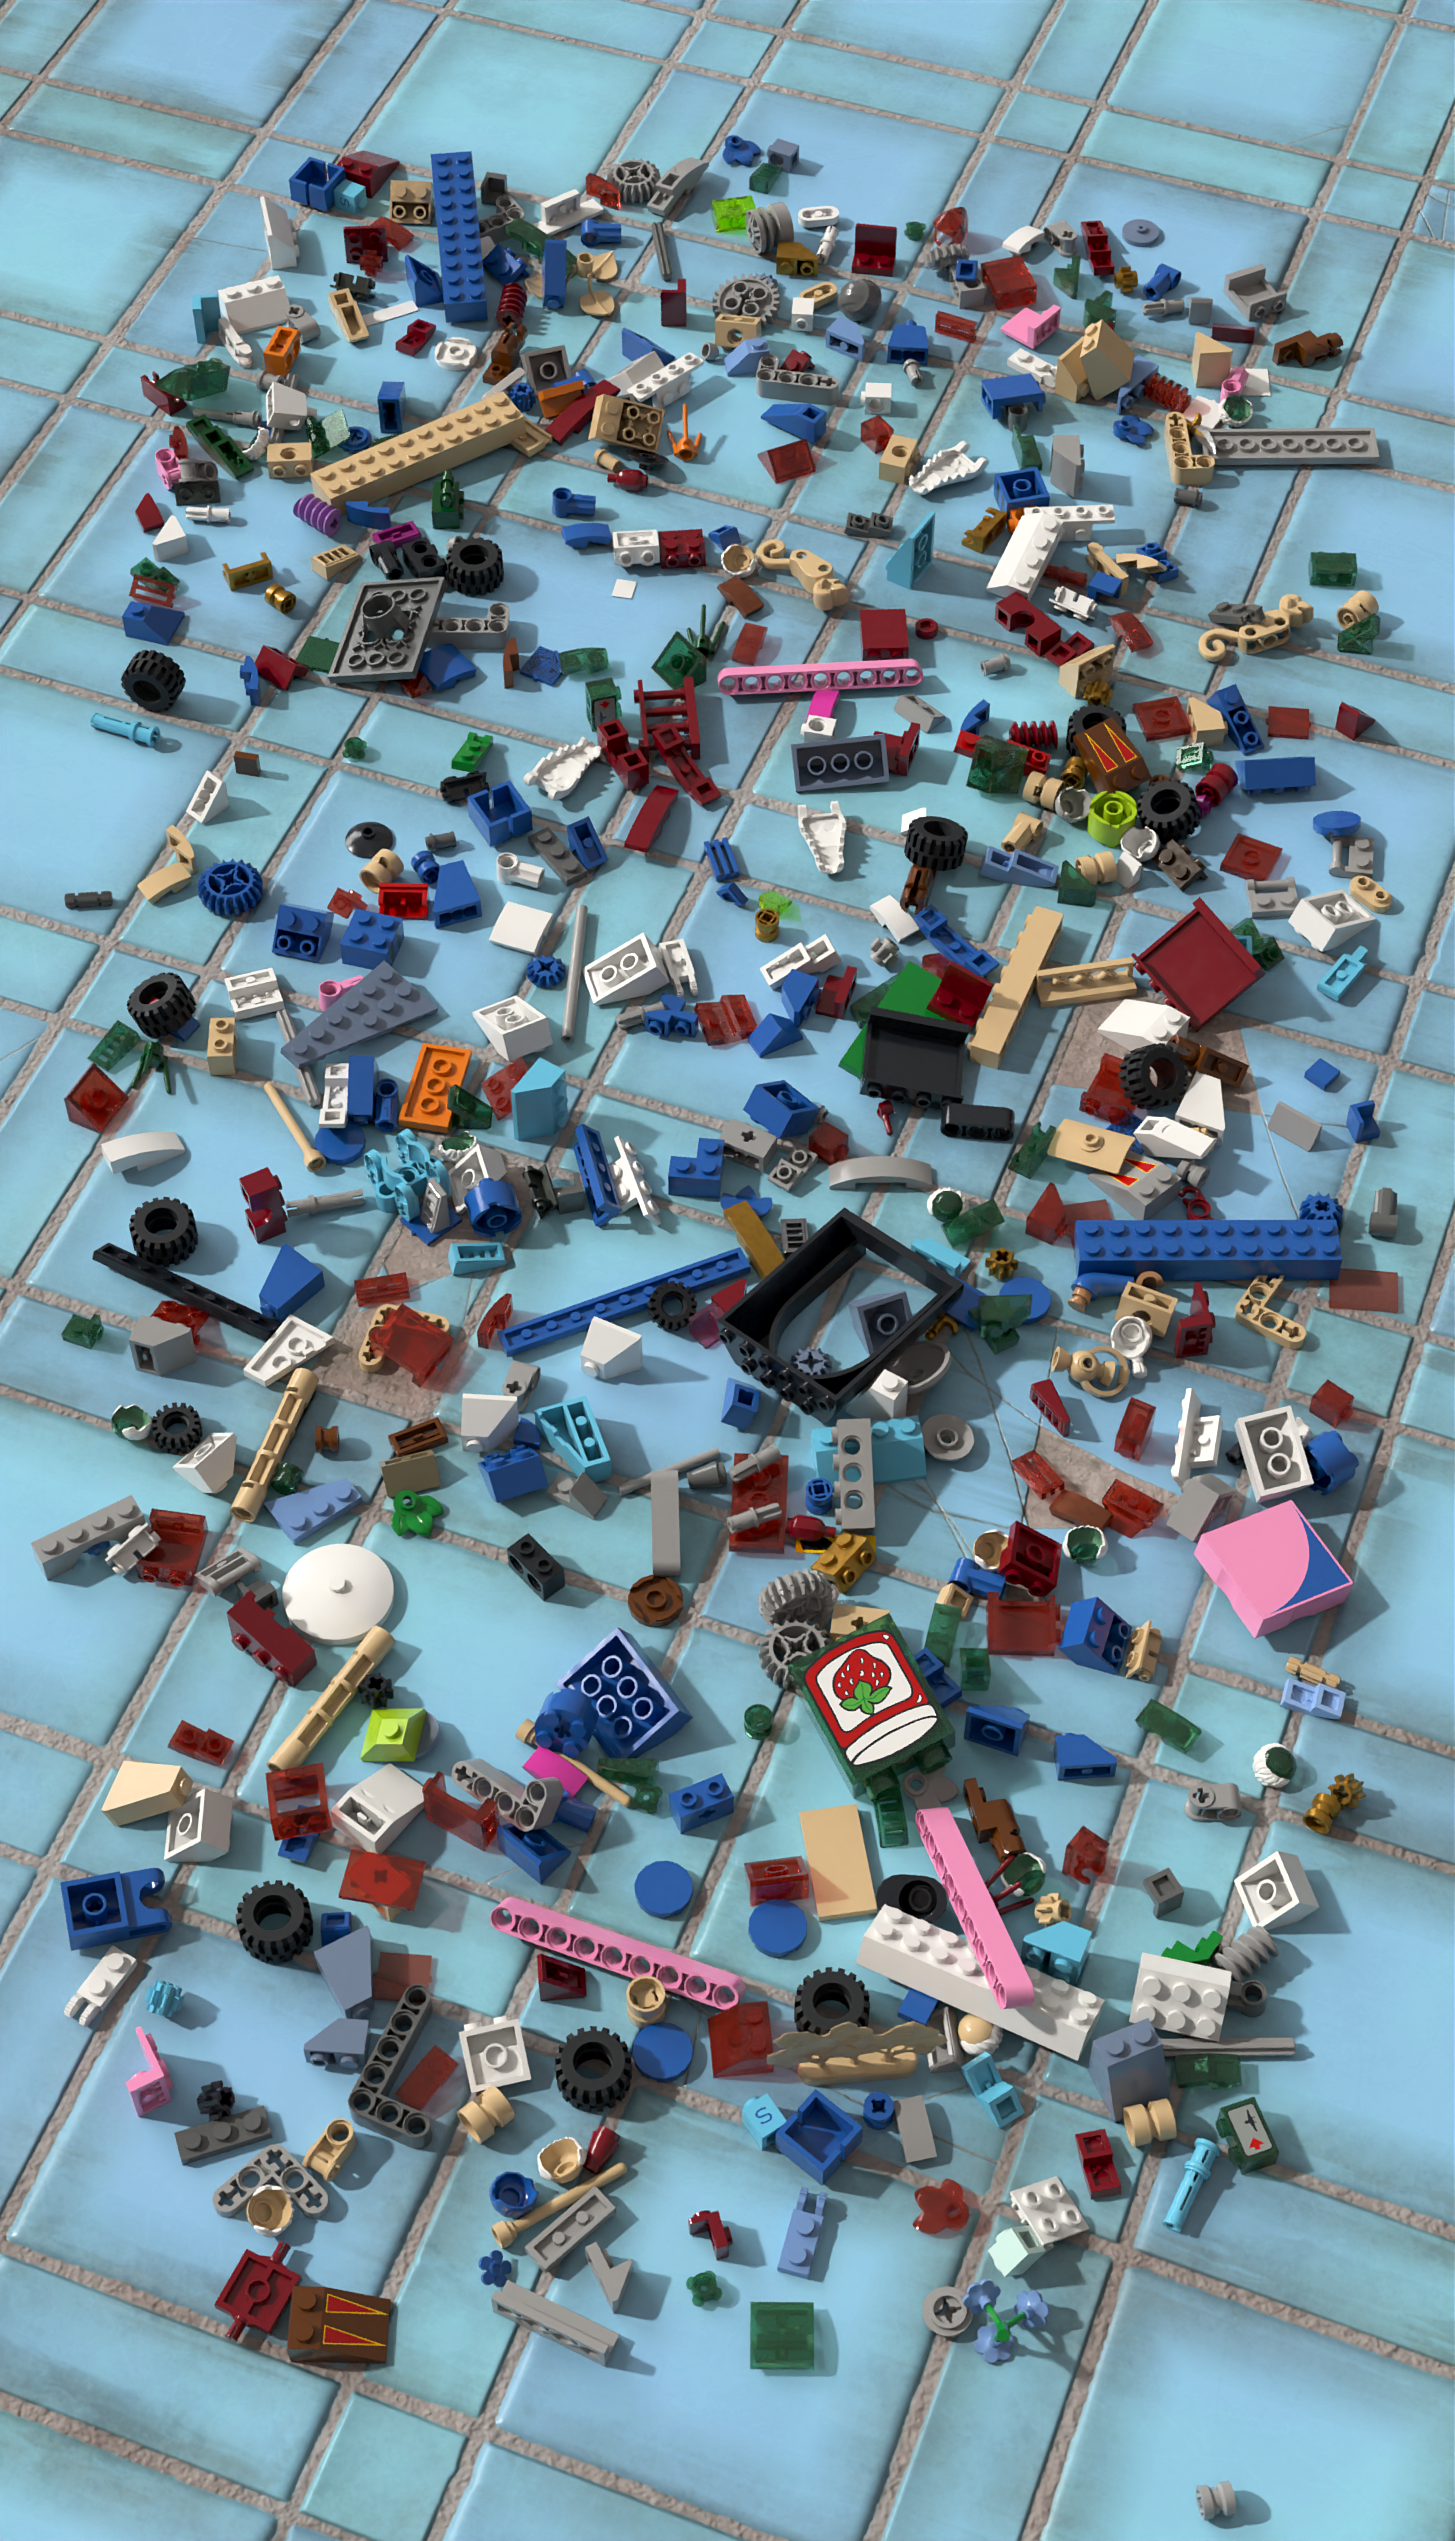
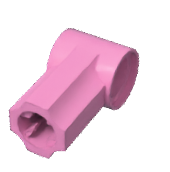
[1220,366,1249,409]
[319,975,364,1011]

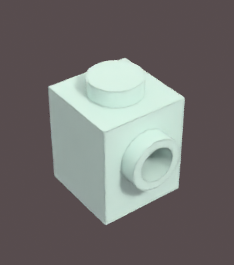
[988,2225,1046,2277]

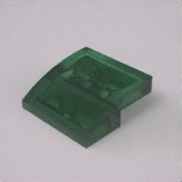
[750,2302,814,2370]

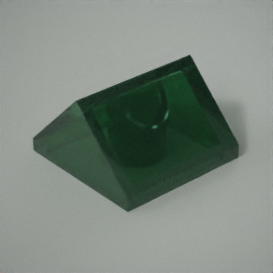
[651,631,707,690]

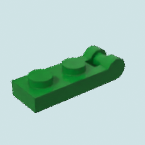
[451,732,493,773]

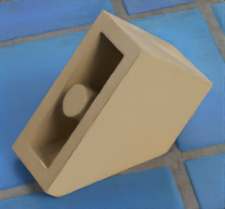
[1186,697,1228,747]

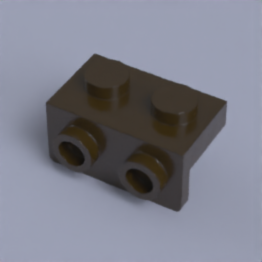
[1151,839,1208,892]

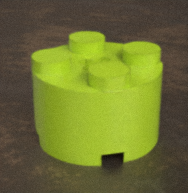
[1087,791,1137,848]

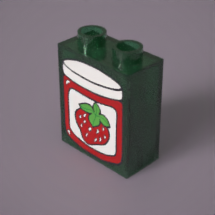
[787,1613,955,1802]

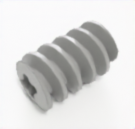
[1211,1925,1279,1983]

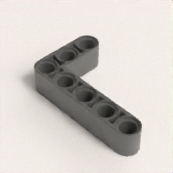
[348,1984,433,2150]

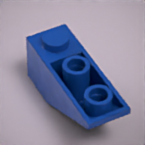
[761,403,827,444]
[1207,684,1265,755]

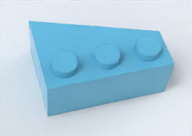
[534,1396,612,1483]

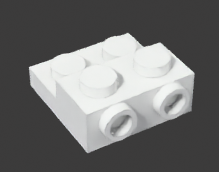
[612,530,660,567]
[459,2015,531,2093]

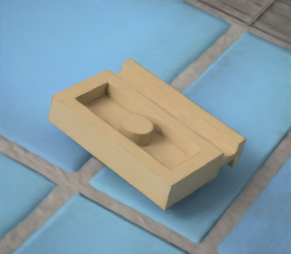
[509,417,553,458]

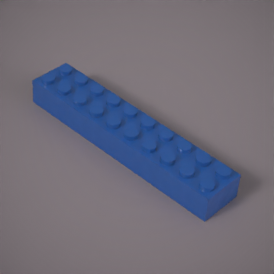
[431,151,488,323]
[1073,1220,1342,1280]

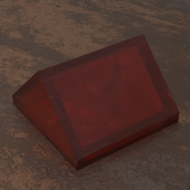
[758,438,816,484]
[64,1063,129,1134]
[744,1856,809,1906]

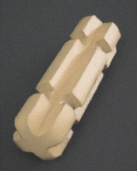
[1285,1656,1341,1689]

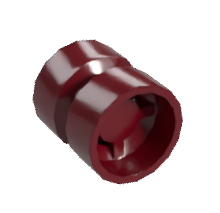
[1195,763,1238,807]

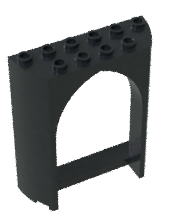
[717,1207,964,1424]

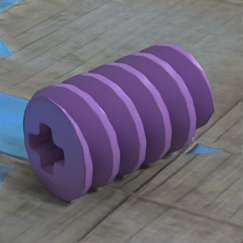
[293,493,341,537]

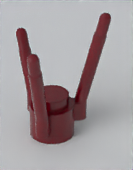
[985,1855,1034,1916]

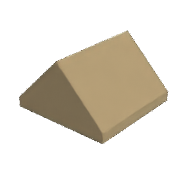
[1191,332,1233,387]

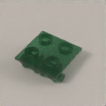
[304,408,351,459]

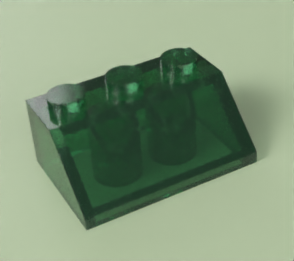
[154,358,231,402]

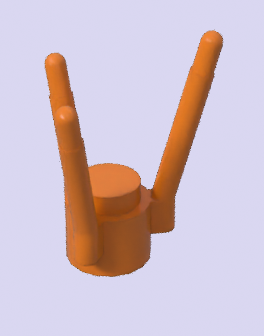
[667,404,702,461]

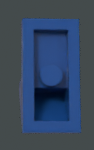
[567,816,609,870]

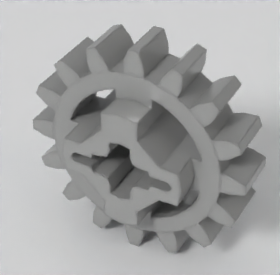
[923,243,970,272]

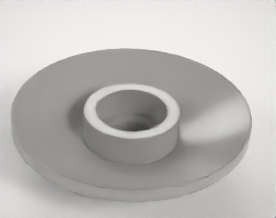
[921,1414,974,1461]

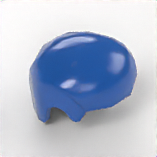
[489,2171,539,2219]

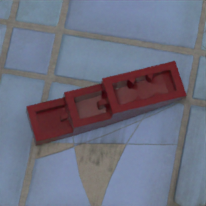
[1080,220,1115,276]
[544,379,621,446]
[624,785,679,853]

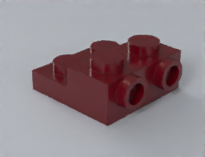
[658,529,706,569]
[998,1520,1062,1597]

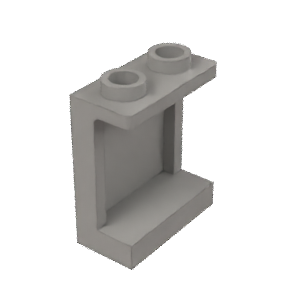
[1223,264,1287,321]

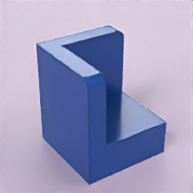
[1087,571,1122,603]
[1346,1100,1380,1143]

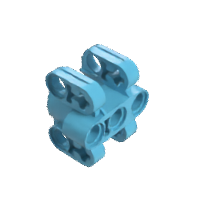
[364,1129,451,1222]

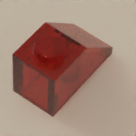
[1025,1182,1068,1246]
[1114,1397,1156,1461]

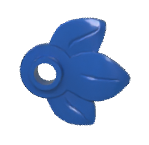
[722,135,761,167]
[1113,415,1155,445]
[720,1185,772,1218]

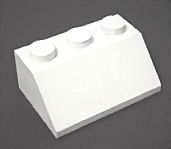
[260,196,300,270]
[218,275,290,335]
[1234,1405,1314,1503]

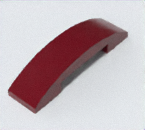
[652,723,722,807]

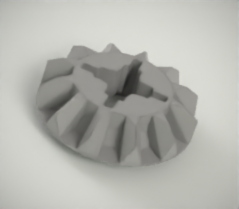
[922,2286,973,2338]

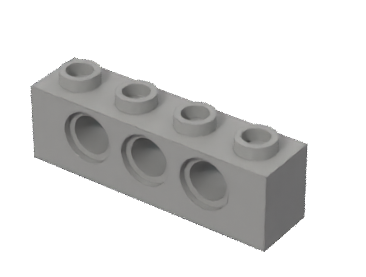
[831,1418,875,1532]

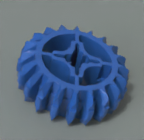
[198,858,263,917]

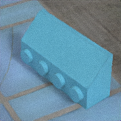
[811,1415,927,1491]

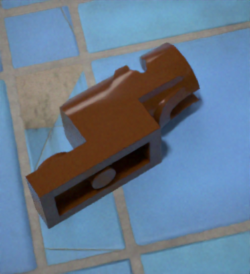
[483,322,528,386]
[1272,330,1343,366]
[900,863,937,914]
[1170,1034,1249,1088]
[963,1777,1027,1864]

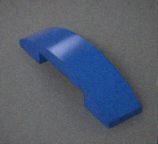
[913,904,999,977]

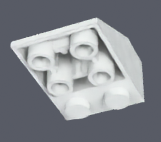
[330,1763,434,1856]

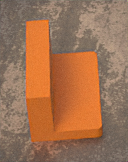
[537,380,585,418]

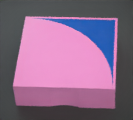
[1194,1500,1354,1639]

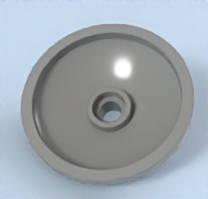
[886,1340,952,1396]

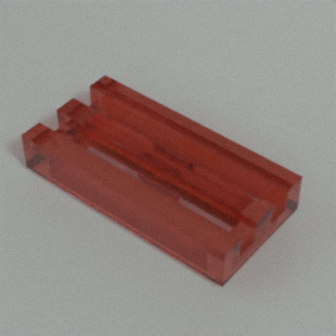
[935,311,978,344]
[129,574,178,608]
[354,1272,410,1307]
[1011,1450,1065,1500]

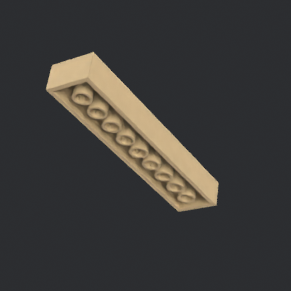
[310,392,526,516]

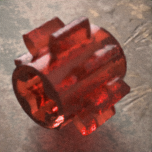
[360,250,383,277]

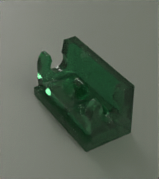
[1008,1122,1057,1179]

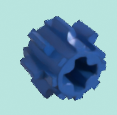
[509,383,536,412]

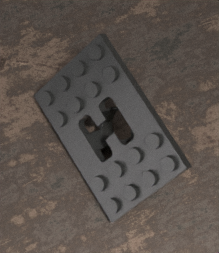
[328,577,447,684]

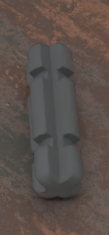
[64,891,113,908]

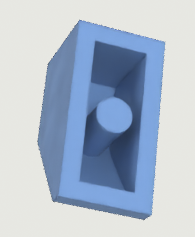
[826,316,865,362]
[724,337,770,376]

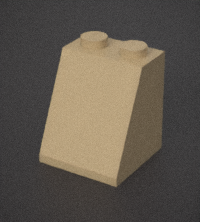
[1080,320,1135,401]

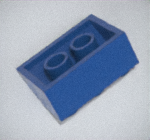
[1235,756,1316,794]

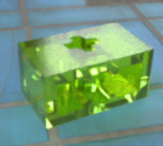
[711,195,756,233]

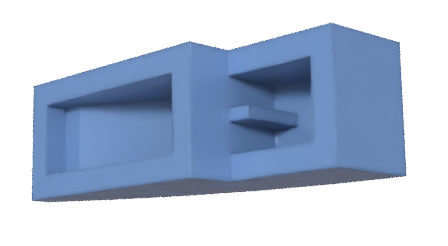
[978,846,1059,887]

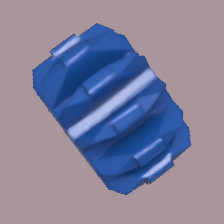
[1299,1191,1343,1227]

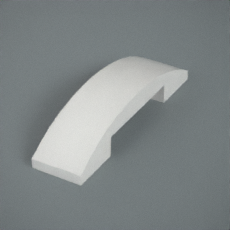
[319,1063,349,1128]

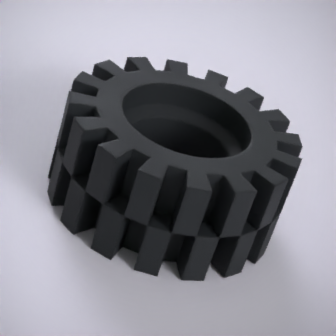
[647,1281,697,1331]
[151,1402,203,1455]

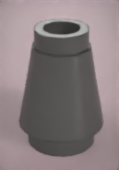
[687,1461,728,1489]

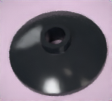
[626,450,669,471]
[345,822,393,859]

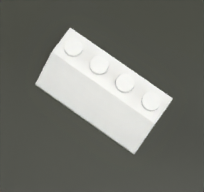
[986,512,1064,602]

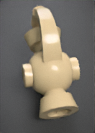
[1051,1346,1130,1398]

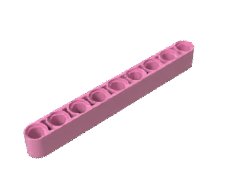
[717,659,923,695]
[916,1807,1035,2010]
[490,1897,746,2010]

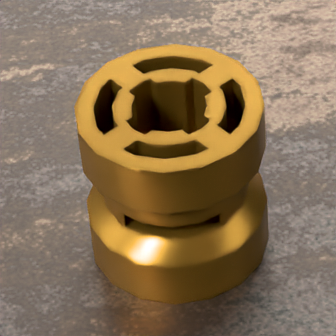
[265,583,297,614]
[1061,757,1088,790]
[755,908,779,943]
[1303,1793,1342,1834]

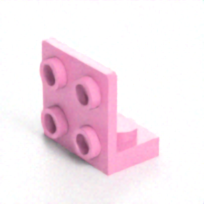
[1001,305,1061,349]
[125,2026,174,2117]

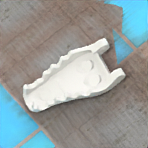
[909,440,989,495]
[523,736,602,801]
[798,801,846,874]

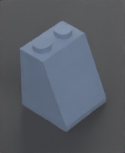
[1088,2018,1170,2123]

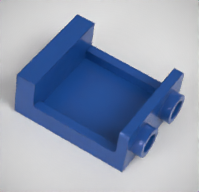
[981,373,1046,419]

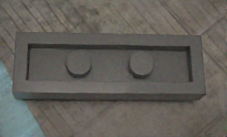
[528,827,587,887]
[174,2105,272,2165]

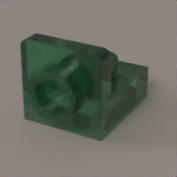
[1176,742,1214,774]
[61,1314,104,1349]

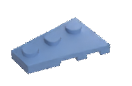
[263,1478,363,1545]

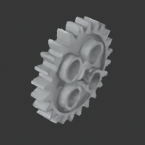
[712,274,780,334]

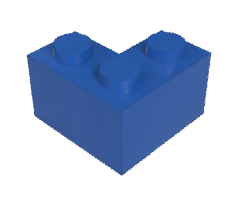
[668,1138,725,1199]

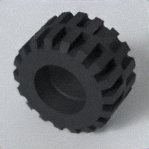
[446,537,504,596]
[121,650,186,712]
[1066,704,1127,758]
[1137,779,1201,844]
[904,816,968,871]
[127,972,196,1038]
[1118,1043,1188,1110]
[129,1197,198,1267]
[236,1880,314,1964]
[794,1967,870,2035]
[555,2026,632,2112]

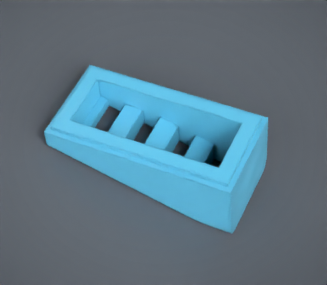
[448,1242,506,1275]

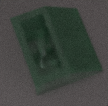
[966,735,1029,794]

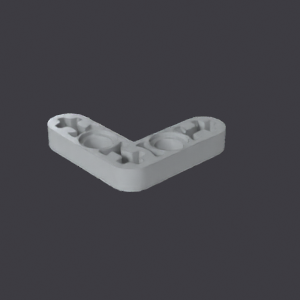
[212,2144,330,2219]

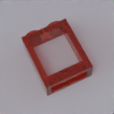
[266,1762,333,1841]

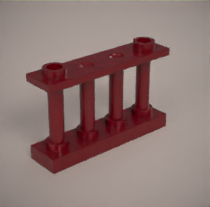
[633,677,700,763]

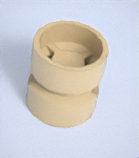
[1336,590,1379,633]
[1022,771,1065,810]
[359,849,404,894]
[1075,851,1117,888]
[626,1975,666,2029]
[457,2085,515,2144]
[1123,2098,1177,2147]

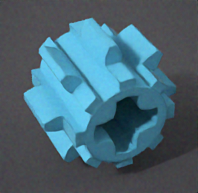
[144,1980,184,2018]

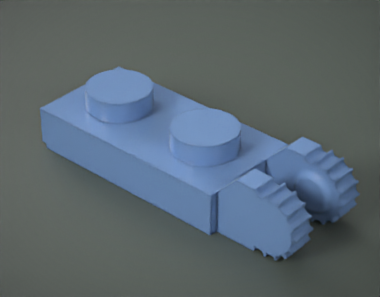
[777,2187,828,2279]

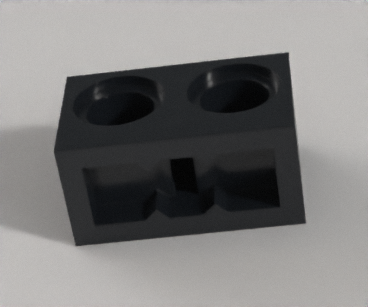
[402,537,447,579]
[507,1533,565,1601]

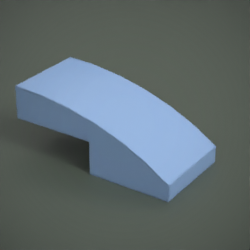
[1280,1678,1346,1719]

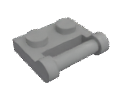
[1329,833,1374,879]
[1245,877,1299,919]
[194,1547,262,1597]

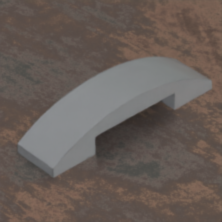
[829,1156,932,1189]

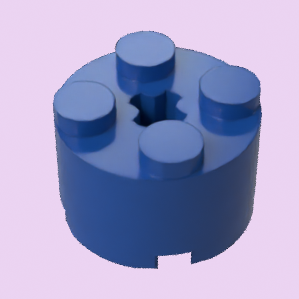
[464,1178,522,1237]
[1303,1430,1359,1495]
[534,1688,599,1758]

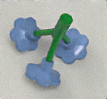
[963,2278,1050,2364]

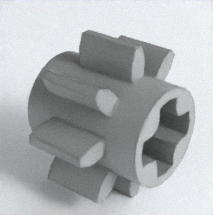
[870,937,900,967]

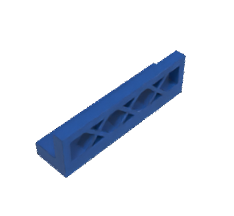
[573,1124,622,1228]

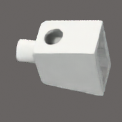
[266,381,317,431]

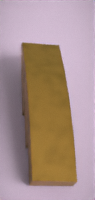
[723,1200,785,1280]

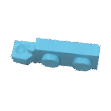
[1317,945,1369,1001]

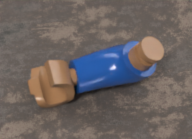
[1068,1271,1165,1312]

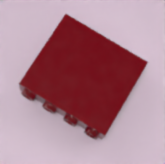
[1131,897,1266,1032]

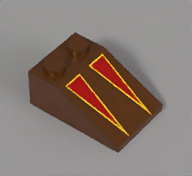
[1073,717,1152,794]
[287,2286,391,2364]

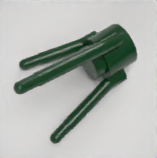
[687,604,725,659]
[131,1042,171,1094]

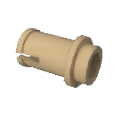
[593,449,622,473]

